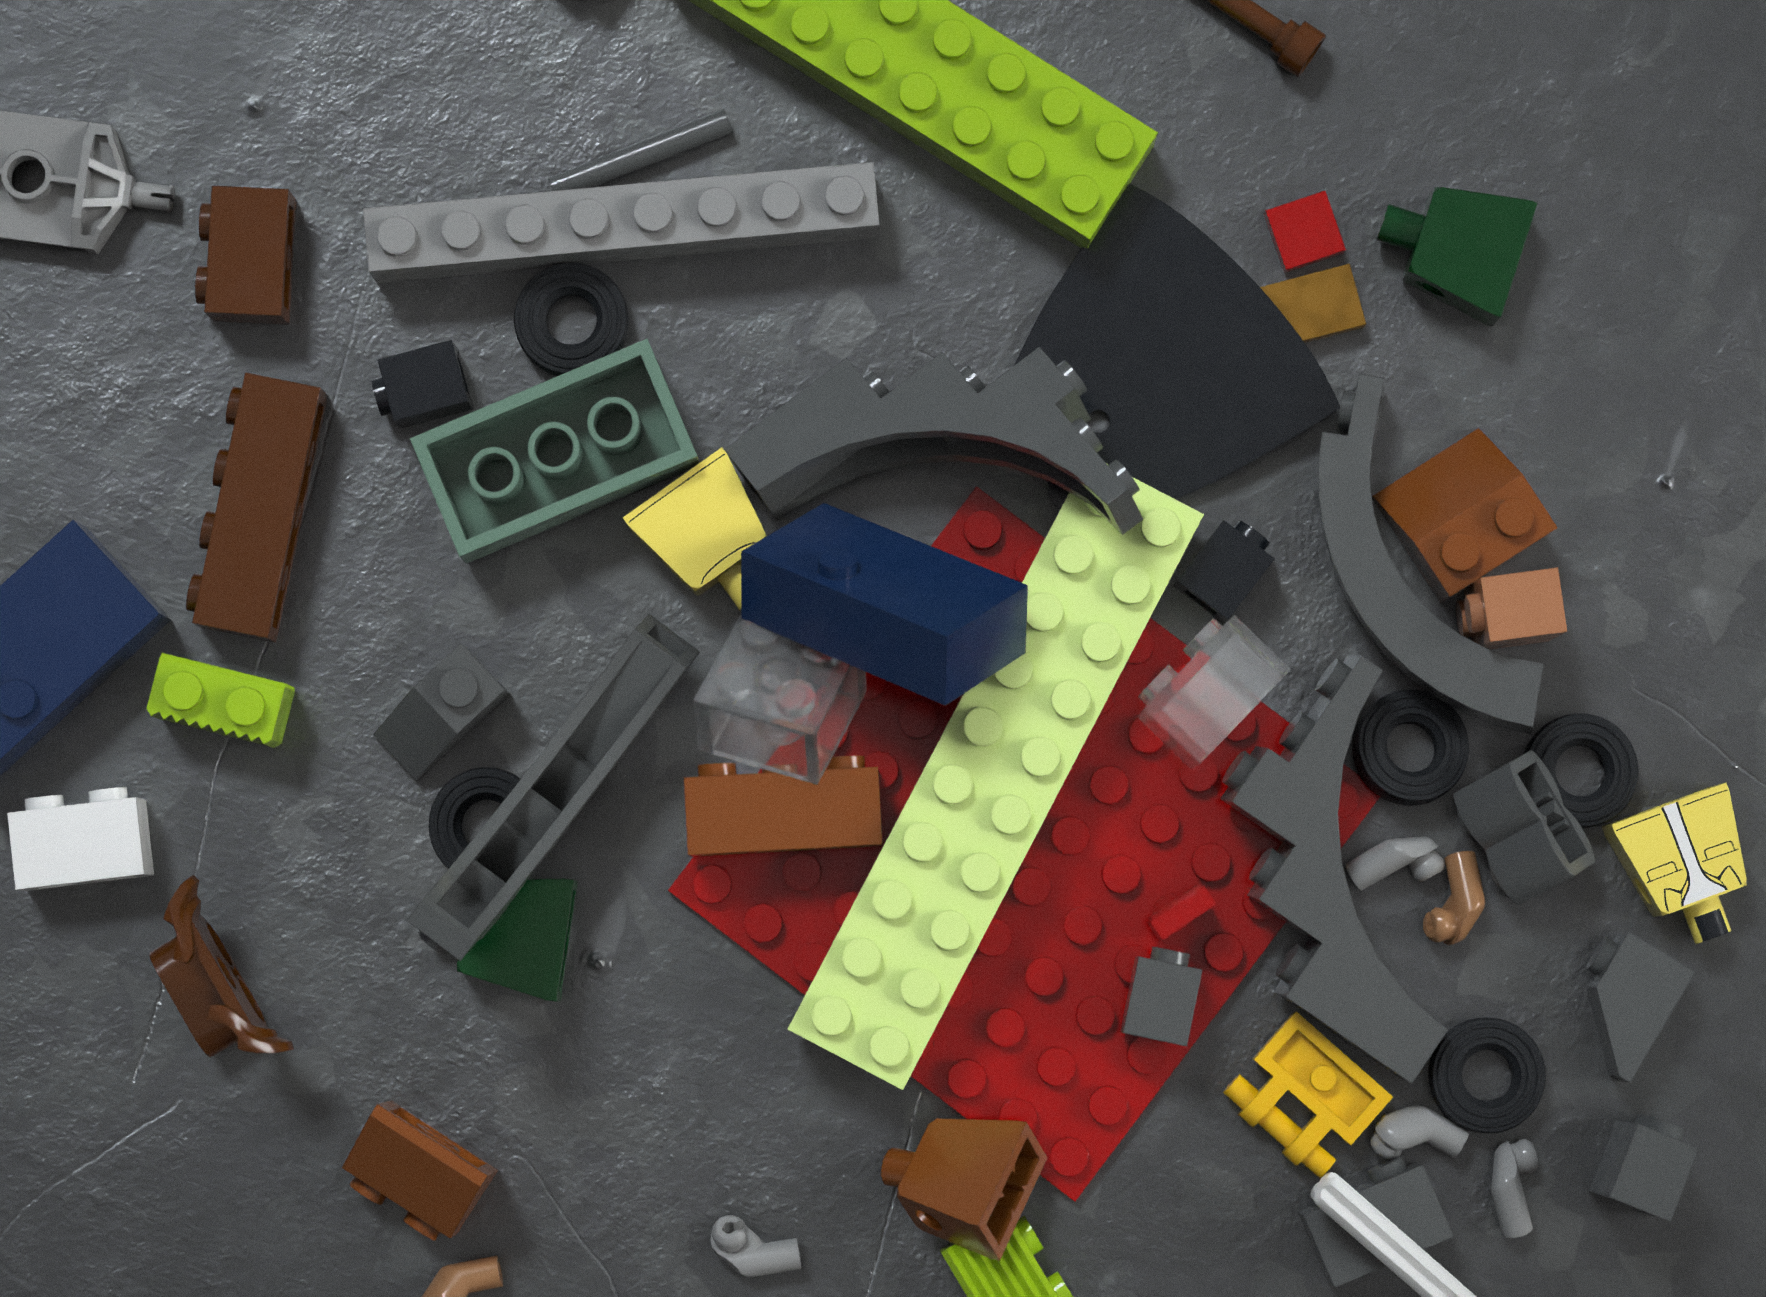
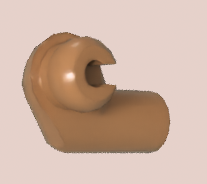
[1423,851,1485,945]
[422,1255,503,1297]

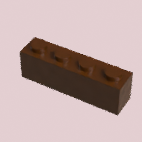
[186,372,328,643]

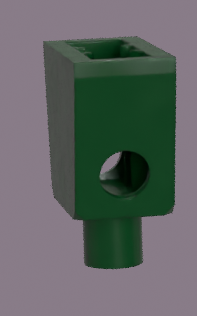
[1376,187,1538,326]
[457,878,578,1002]

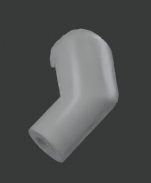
[1346,836,1445,891]
[1370,1105,1470,1160]
[1491,1139,1539,1238]
[710,1215,802,1278]

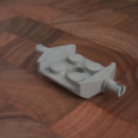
[0,111,175,255]

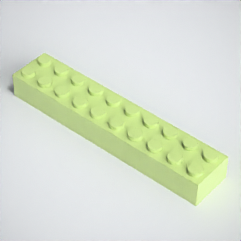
[788,463,1204,1090]

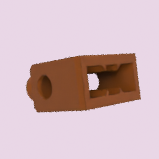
[881,1118,1047,1261]

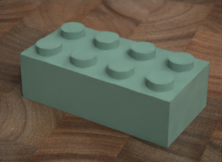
[410,339,700,564]

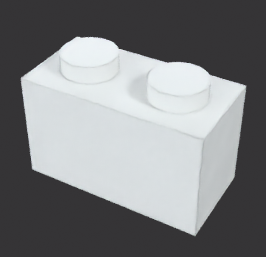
[7,787,154,891]

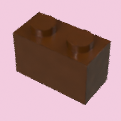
[195,186,297,325]

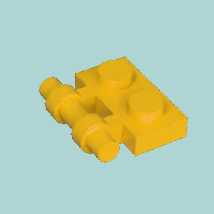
[1223,1011,1393,1179]

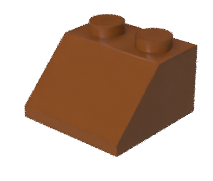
[1372,428,1558,603]
[342,1100,498,1241]

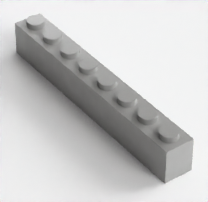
[363,162,880,283]

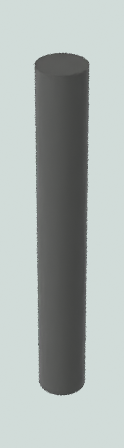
[548,109,733,191]

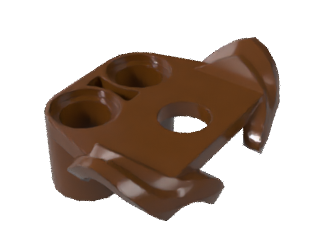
[149,875,294,1057]

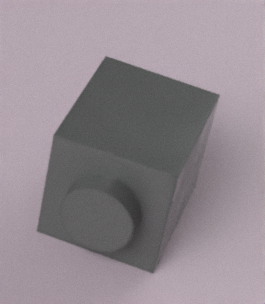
[1120,946,1202,1046]

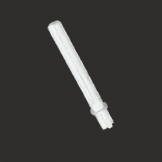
[1310,1172,1477,1297]

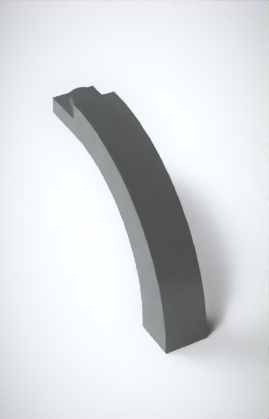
[1318,374,1544,735]

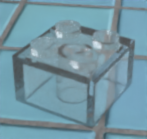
[693,614,867,785]
[1136,615,1291,770]

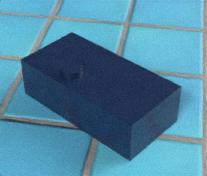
[741,503,1028,706]
[0,520,171,776]

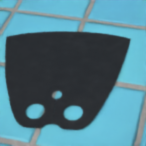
[1014,183,1340,510]

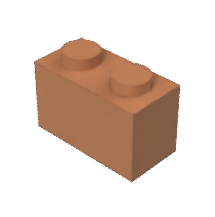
[1456,567,1567,649]

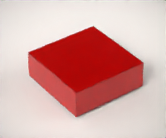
[1264,191,1346,273]
[1146,885,1216,941]

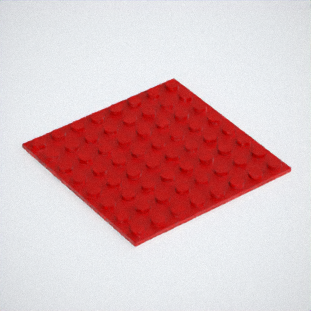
[668,486,1380,1201]

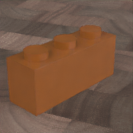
[684,756,882,857]

